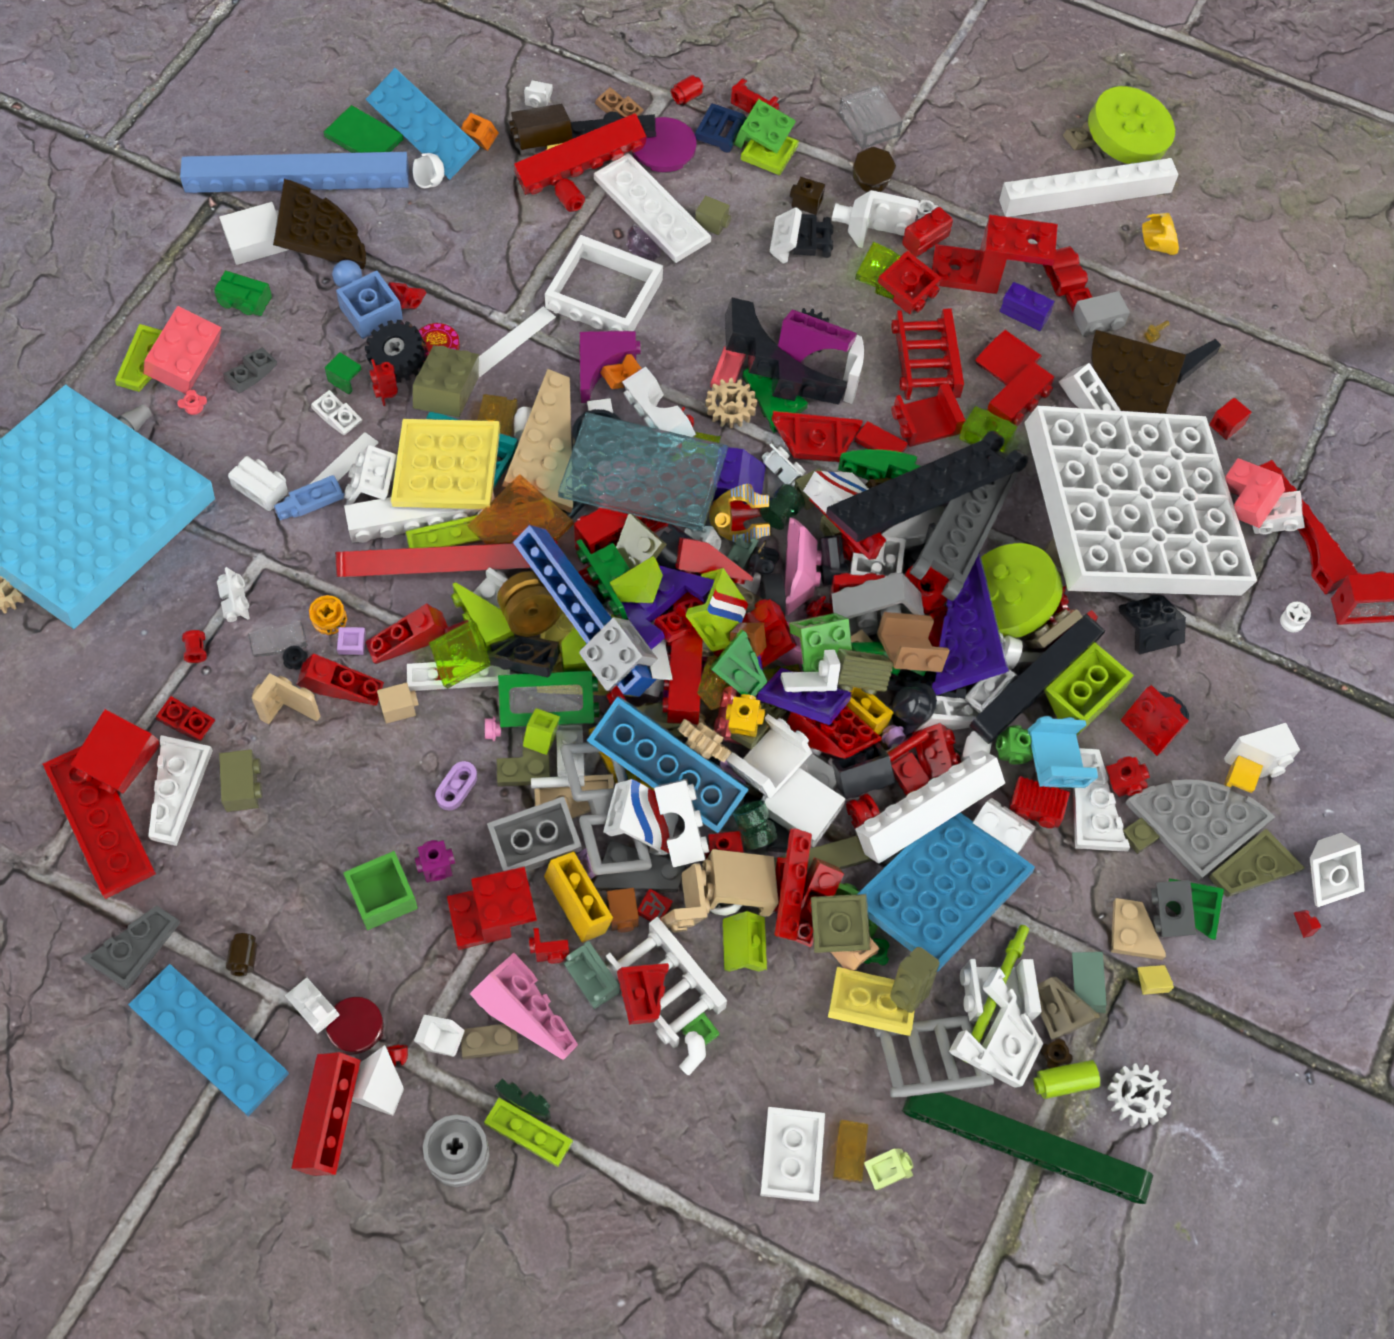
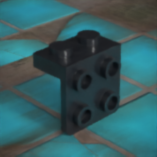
[1119,595,1186,655]

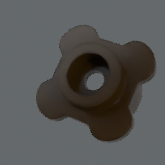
[1040,1038,1073,1069]

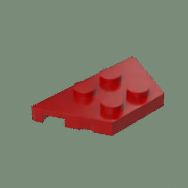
[771,411,863,463]

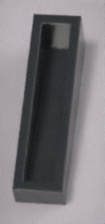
[1177,339,1221,384]

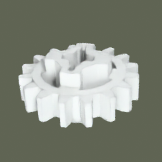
[1107,1063,1171,1128]

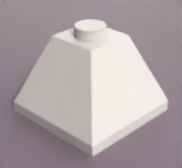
[1310,833,1364,907]

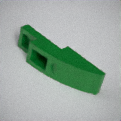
[838,449,921,481]

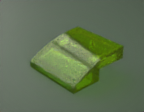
[855,242,901,300]

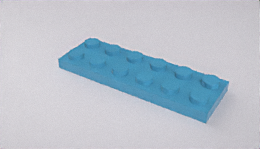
[365,68,480,180]
[128,964,289,1117]

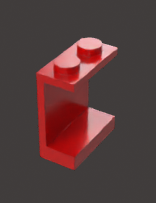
[891,383,966,447]

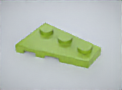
[115,324,162,392]

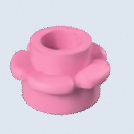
[484,716,501,741]

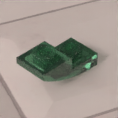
[494,1078,551,1122]

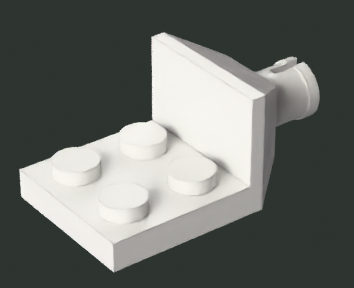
[832,190,919,248]

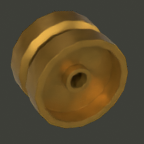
[497,571,561,637]

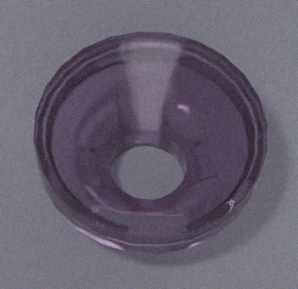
[626,224,661,261]

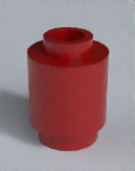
[670,75,704,105]
[554,178,585,212]

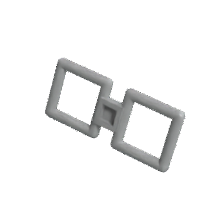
[560,742,652,875]

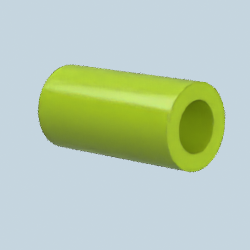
[1033,1060,1100,1099]

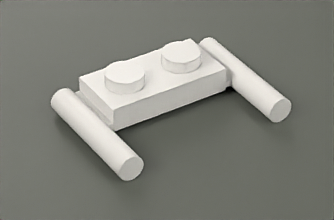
[531,724,585,789]

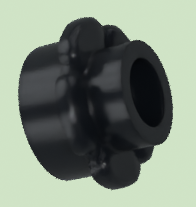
[282,646,308,670]

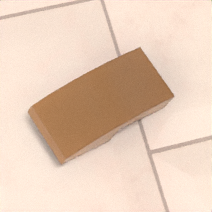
[595,87,644,117]

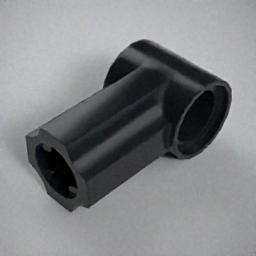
[820,535,848,586]

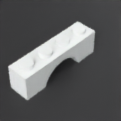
[622,367,696,450]

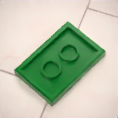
[324,105,403,153]

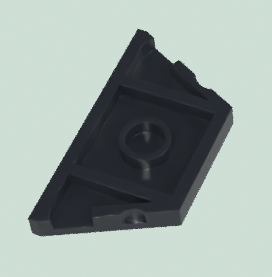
[469,635,560,678]

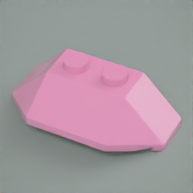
[784,517,822,615]

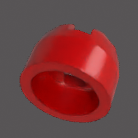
[386,1044,408,1067]

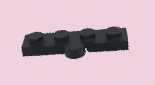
[571,112,656,139]

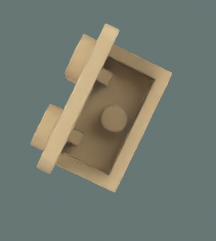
[252,673,321,724]
[661,864,710,933]

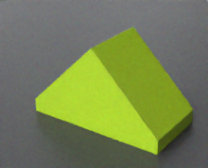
[610,556,663,603]

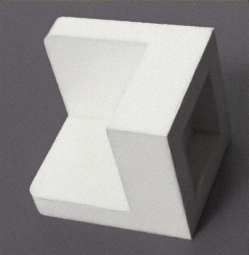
[414,1015,465,1056]

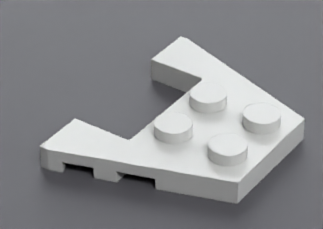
[949,968,1043,1088]

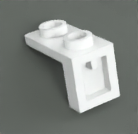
[781,650,840,693]

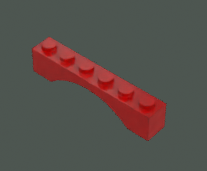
[1259,460,1358,595]

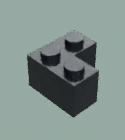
[832,742,895,799]

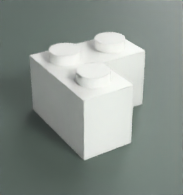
[850,536,906,577]

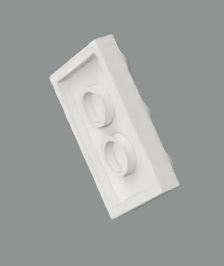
[760,1107,825,1202]

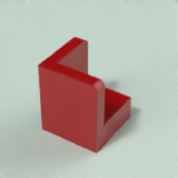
[1209,398,1252,440]

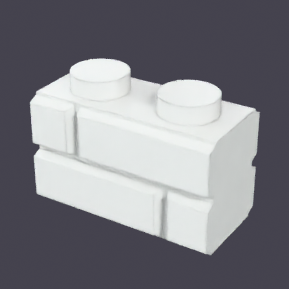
[228,456,288,511]
[973,798,1036,853]

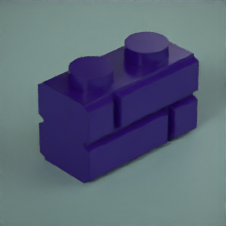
[1000,282,1055,331]

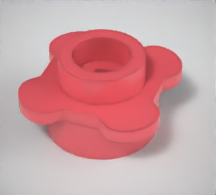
[178,390,207,415]

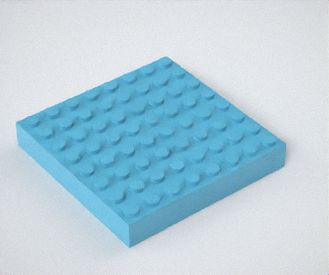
[0,385,215,629]

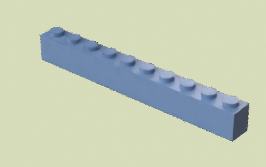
[180,152,409,193]

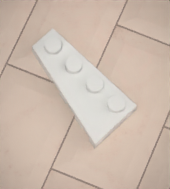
[148,735,213,846]
[1073,748,1130,852]

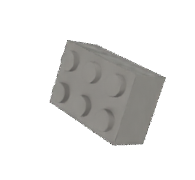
[832,572,924,636]
[487,796,582,872]

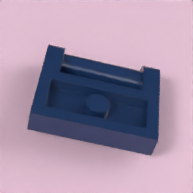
[695,103,747,153]

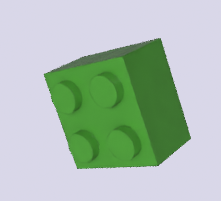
[343,851,418,931]

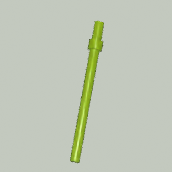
[962,925,1030,1063]

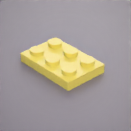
[828,967,915,1036]

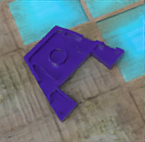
[621,566,715,650]

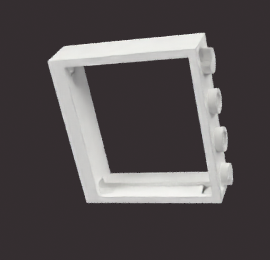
[545,235,663,331]

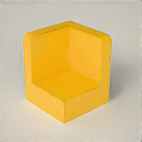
[1224,755,1263,793]

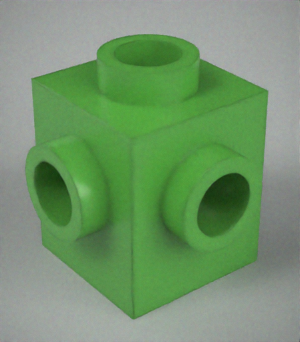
[996,725,1034,765]

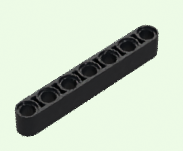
[969,614,1106,744]

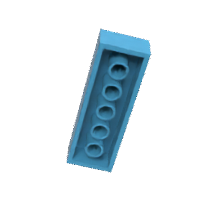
[587,696,749,833]

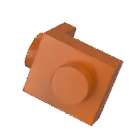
[600,354,642,389]

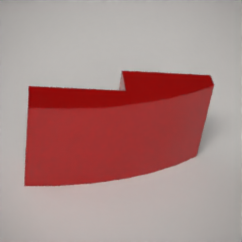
[653,597,704,643]
[156,696,216,742]

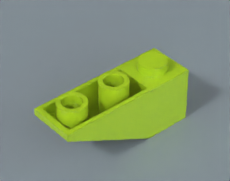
[451,582,514,651]

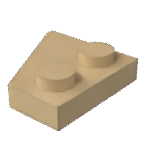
[1111,898,1166,960]

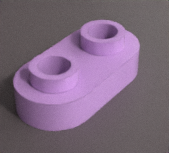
[435,761,477,811]

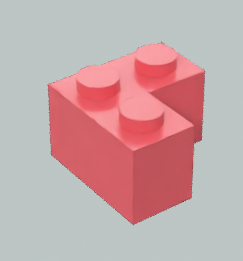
[1225,458,1285,528]

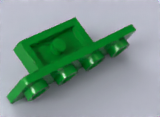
[576,539,630,620]

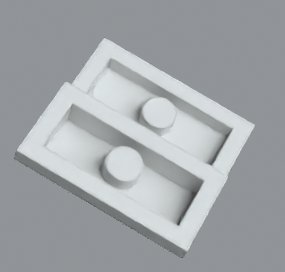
[843,335,864,404]

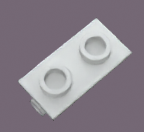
[762,444,806,490]
[217,567,250,622]

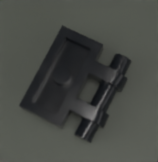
[793,214,834,258]

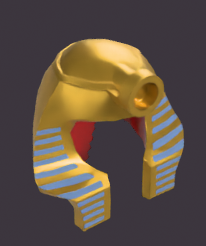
[709,484,770,543]

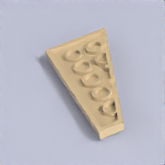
[502,369,573,513]

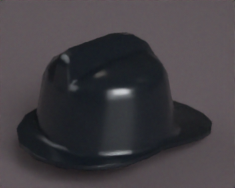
[892,683,937,735]

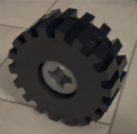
[365,320,428,383]

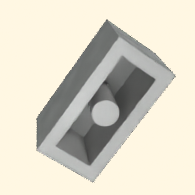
[1072,291,1130,337]

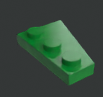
[742,368,808,434]

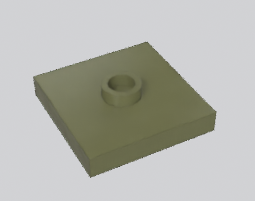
[811,894,871,953]

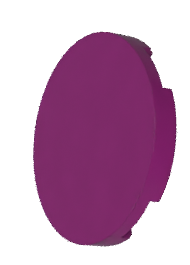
[632,117,696,172]

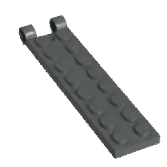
[909,439,1018,601]

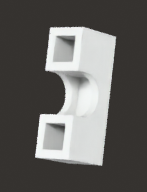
[654,779,709,867]

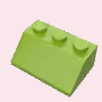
[1044,642,1134,736]

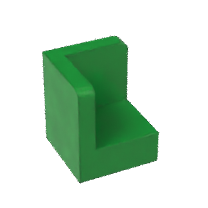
[324,352,361,394]

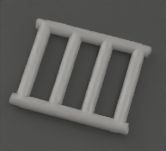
[874,1015,994,1098]

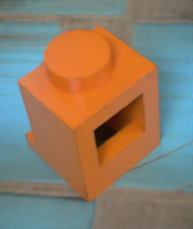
[460,112,499,151]

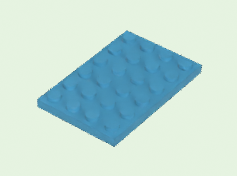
[857,812,1035,972]

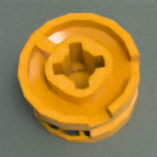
[309,595,347,635]

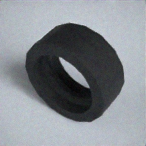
[760,573,786,617]

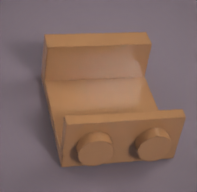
[877,612,949,672]

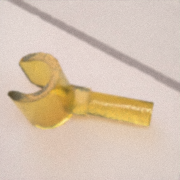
[1144,320,1170,343]

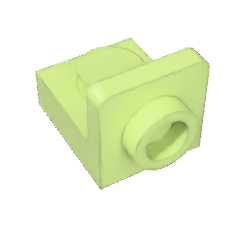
[864,1148,913,1190]

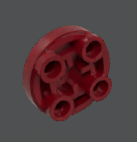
[326,997,384,1055]

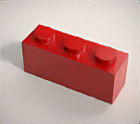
[985,361,1055,432]

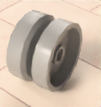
[423,1114,490,1187]

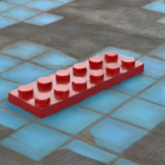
[43,746,156,899]

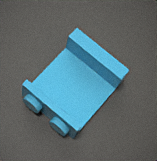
[1027,716,1098,788]

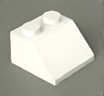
[1224,723,1300,778]

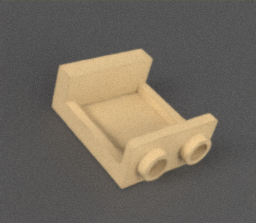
[702,849,778,917]

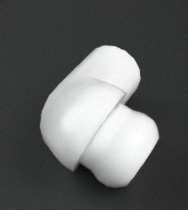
[679,1031,706,1075]

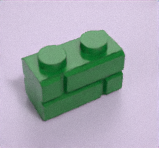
[214,270,272,316]

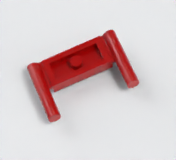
[887,729,930,796]

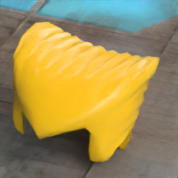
[1142,213,1179,255]

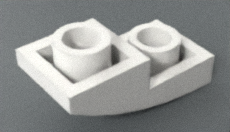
[311,390,362,435]

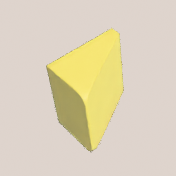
[1137,965,1174,995]

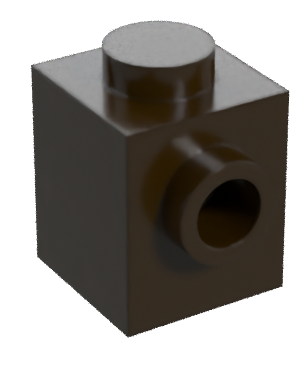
[790,176,826,215]

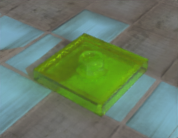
[429,620,491,689]

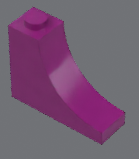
[778,309,857,364]
[580,331,641,403]

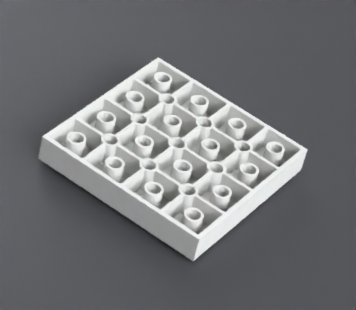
[1024,406,1257,596]

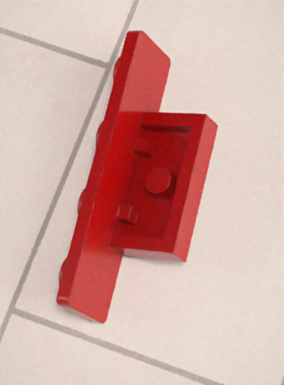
[773,828,812,941]

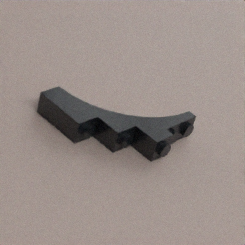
[725,297,847,405]

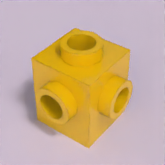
[726,694,765,737]

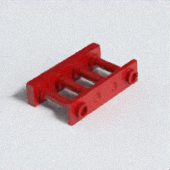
[891,308,964,400]

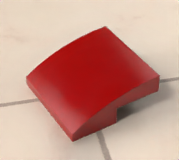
[975,330,1042,386]

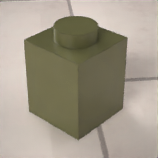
[695,196,731,235]

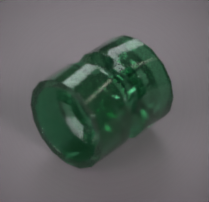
[759,484,805,530]
[732,800,778,849]

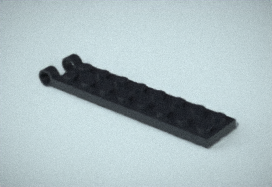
[826,431,1029,542]

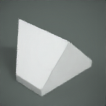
[352,1045,404,1116]

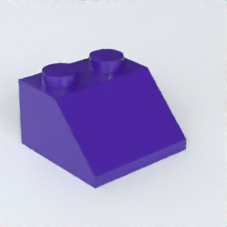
[712,446,766,504]

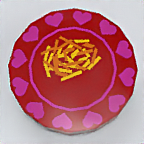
[418,323,460,362]

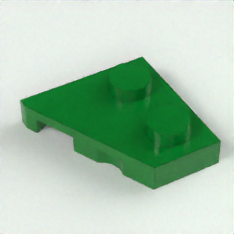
[710,629,767,696]
[1166,878,1224,940]

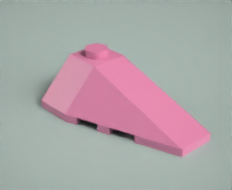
[470,953,578,1060]

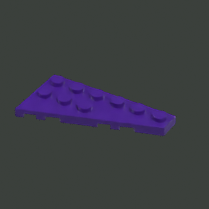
[932,554,1009,695]

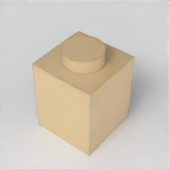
[377,682,419,724]

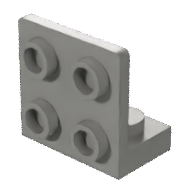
[579,617,658,691]

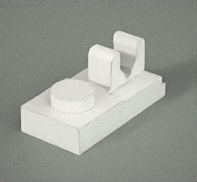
[285,977,339,1034]

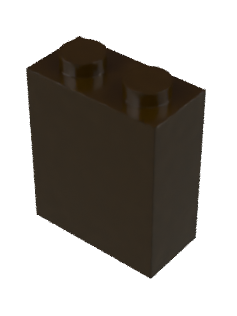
[509,104,573,150]

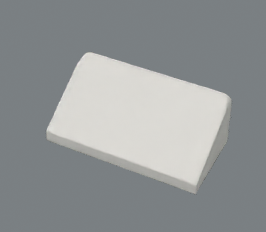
[964,669,1017,714]

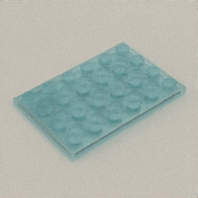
[558,412,728,532]

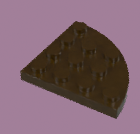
[273,178,366,270]
[1091,330,1186,414]

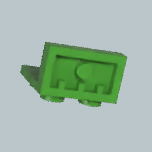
[734,99,796,153]
[789,613,852,672]

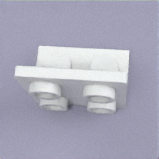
[344,445,396,505]

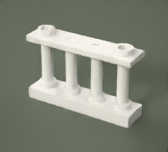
[606,917,727,1048]

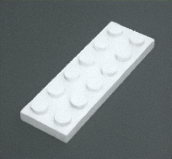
[594,153,711,263]

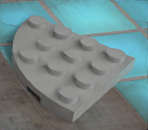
[1125,779,1275,881]

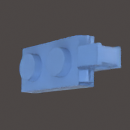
[274,475,344,520]

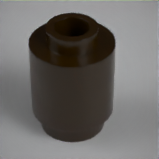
[226,933,258,977]

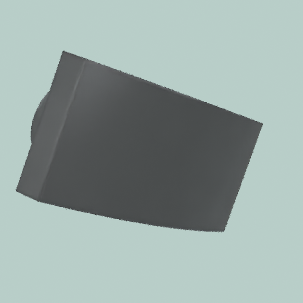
[224,347,277,394]

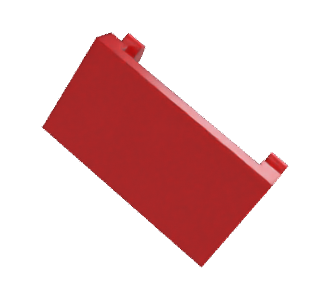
[731,78,779,114]

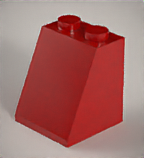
[70,709,161,794]

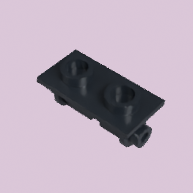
[749,540,780,578]

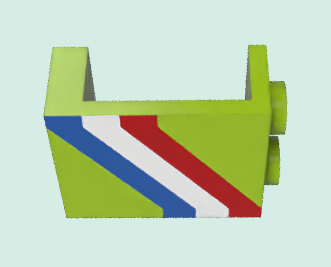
[686,568,748,651]

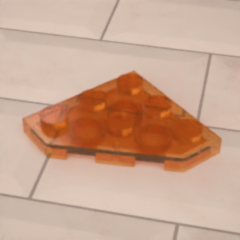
[467,474,574,545]

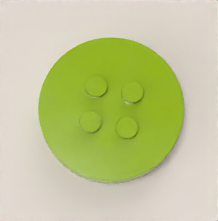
[1088,86,1175,164]
[981,543,1063,638]

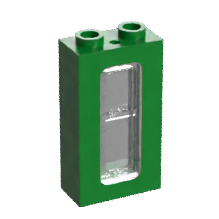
[498,671,600,727]

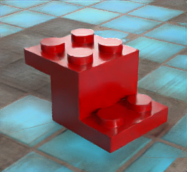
[447,866,537,950]

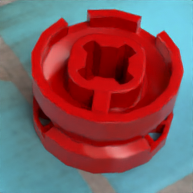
[846,793,880,829]

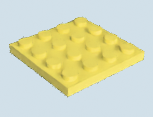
[391,419,500,509]

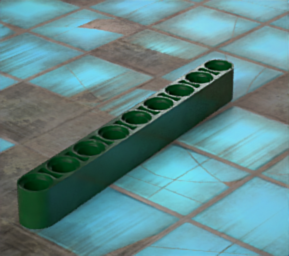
[902,1083,1153,1204]

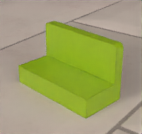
[723,911,767,972]

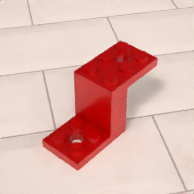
[932,214,1058,294]

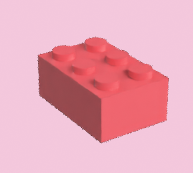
[143,306,221,394]

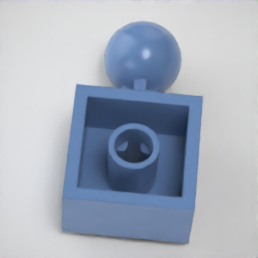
[332,260,403,339]

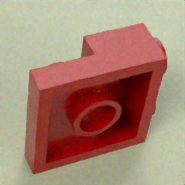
[877,250,942,315]
[742,599,797,668]

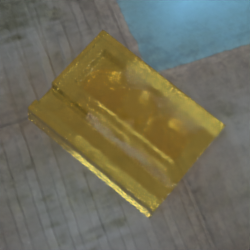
[477,394,518,437]

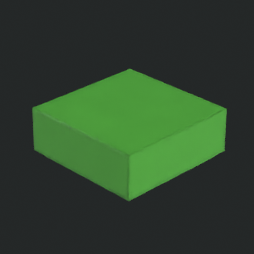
[681,1012,720,1046]

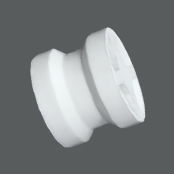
[1280,601,1311,633]

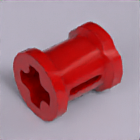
[182,630,207,663]

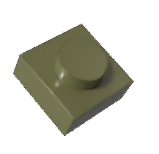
[1123,817,1160,854]

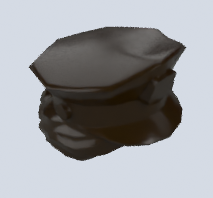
[853,146,896,193]

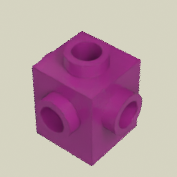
[414,840,455,883]

